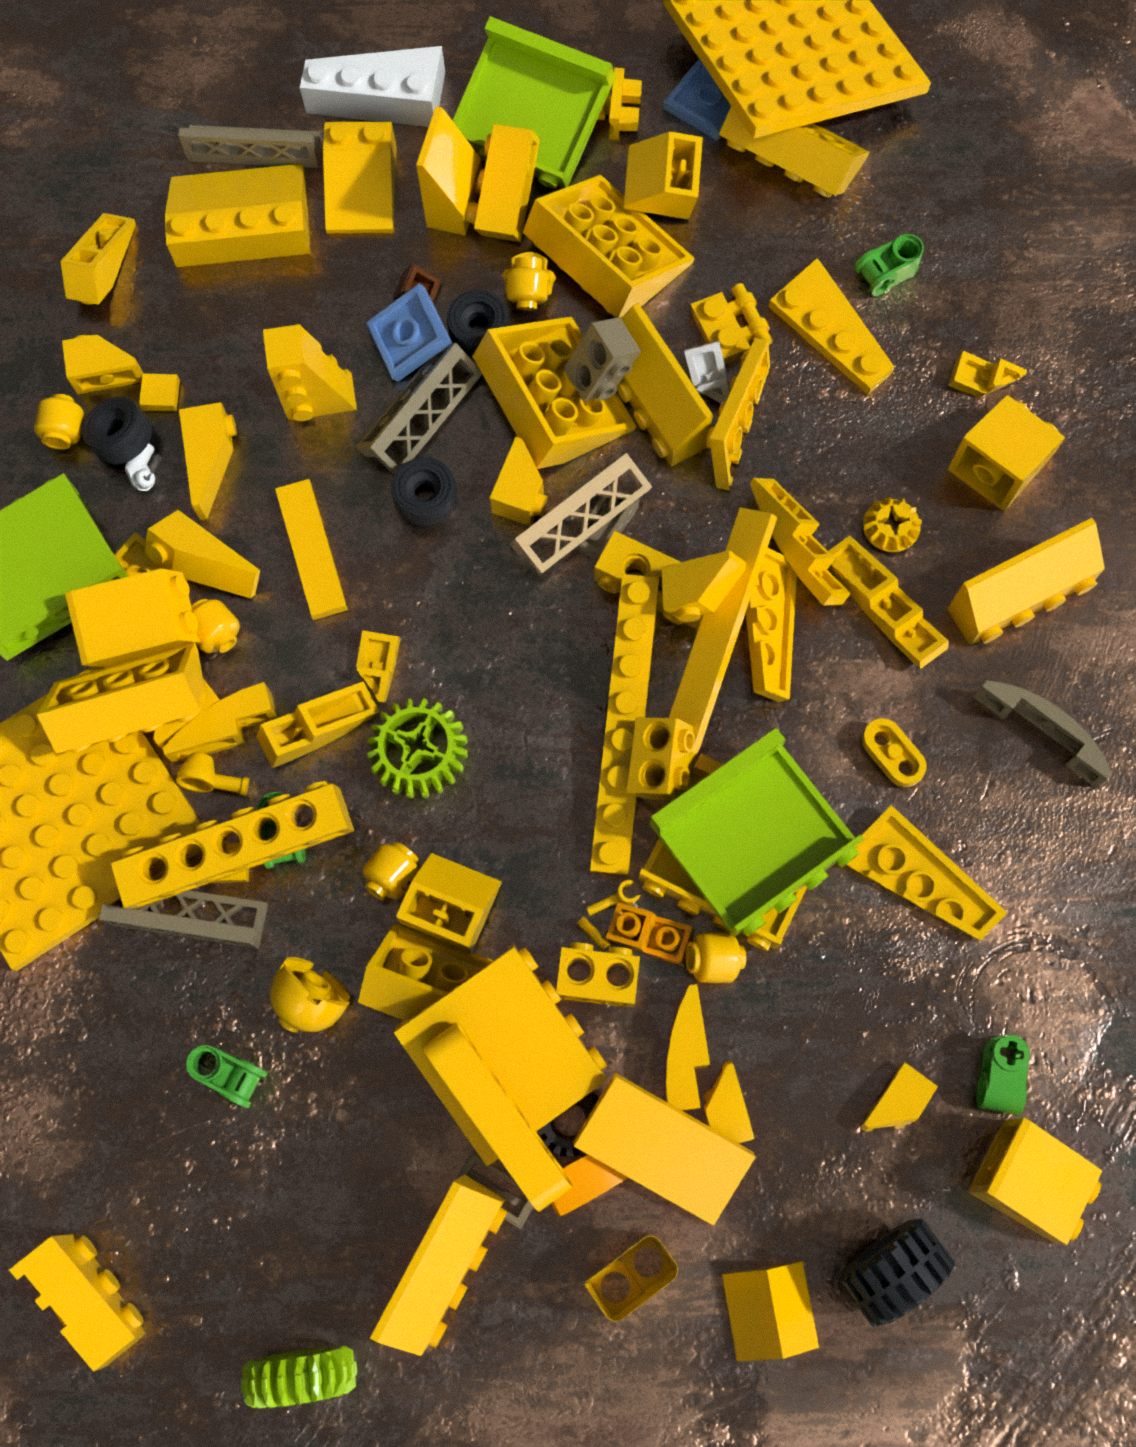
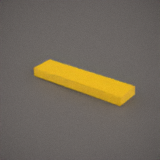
[275,479,348,620]

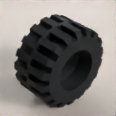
[839,1218,955,1327]

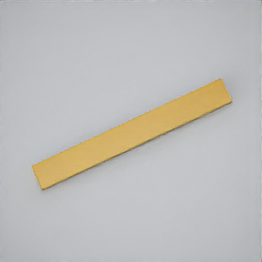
[659,507,777,784]

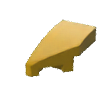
[948,351,1027,397]
[356,630,401,703]
[704,1060,754,1143]
[860,1062,938,1132]

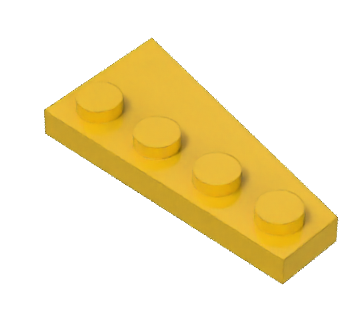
[768,258,895,395]
[706,338,770,491]
[746,547,797,702]
[846,805,1008,941]

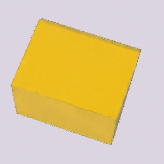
[722,1261,819,1361]

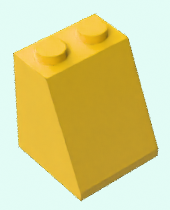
[947,395,1065,512]
[65,568,200,667]
[968,1118,1102,1245]

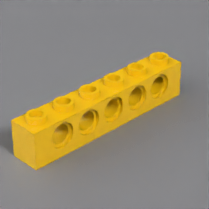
[110,781,354,909]

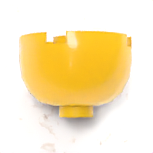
[269,957,350,1032]

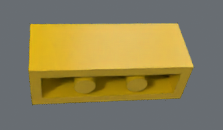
[472,124,540,243]

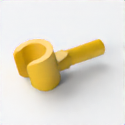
[586,880,640,915]

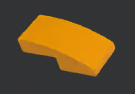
[606,902,695,966]
[551,1153,629,1217]

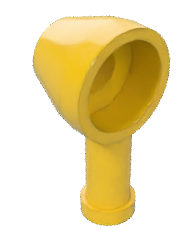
[176,752,250,796]

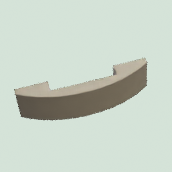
[974,680,1112,788]

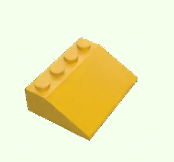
[165,164,311,267]
[522,175,695,318]
[472,316,637,469]

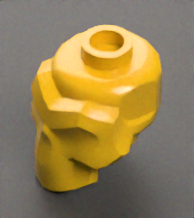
[501,252,556,311]

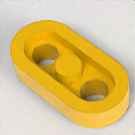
[862,718,927,787]

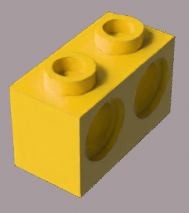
[627,717,695,801]
[556,942,640,1008]

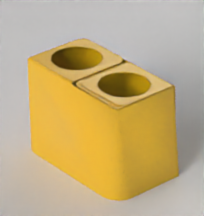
[585,1233,678,1321]

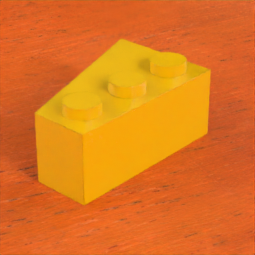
[263,324,357,421]
[9,1233,146,1372]

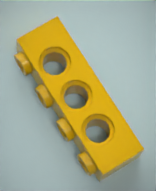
[594,531,703,633]

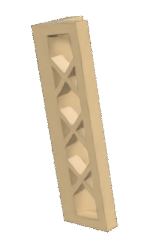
[510,453,652,574]

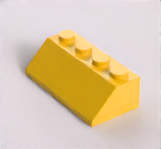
[719,106,870,198]
[617,303,713,467]
[947,518,1105,645]
[37,642,206,754]
[358,923,538,1020]
[370,1174,508,1356]

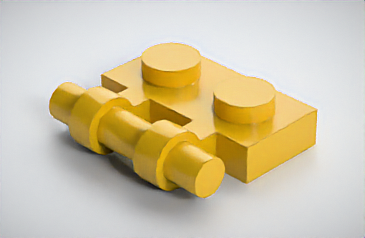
[690,283,772,365]

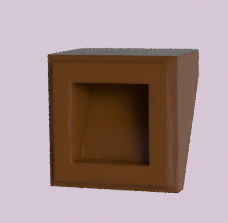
[392,263,442,302]

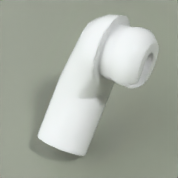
[125,443,155,491]

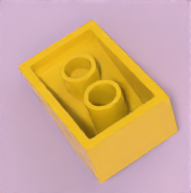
[416,106,482,236]
[323,122,397,234]

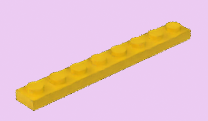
[590,574,659,876]

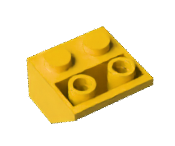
[623,131,703,220]
[396,853,502,953]

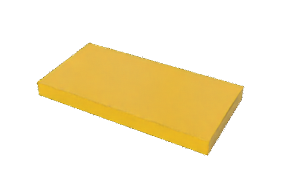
[573,1073,756,1226]

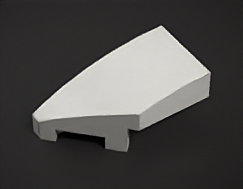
[684,340,730,403]

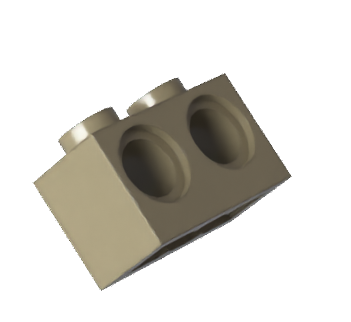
[563,317,641,402]

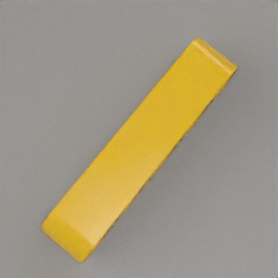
[422,1022,573,1212]

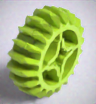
[367,698,468,799]
[241,1346,357,1409]

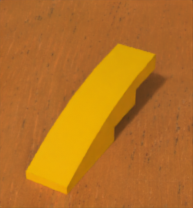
[750,478,851,606]
[828,536,948,669]

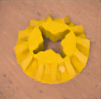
[863,496,922,552]

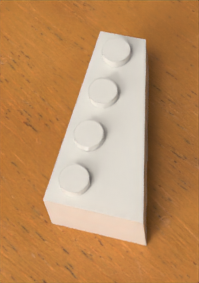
[300,46,445,127]

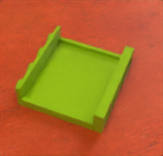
[453,16,616,189]
[0,473,129,661]
[650,728,864,937]

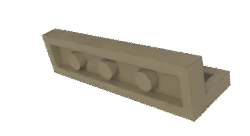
[178,125,322,168]
[356,343,482,475]
[99,890,268,949]

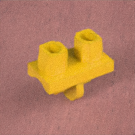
[598,68,642,140]

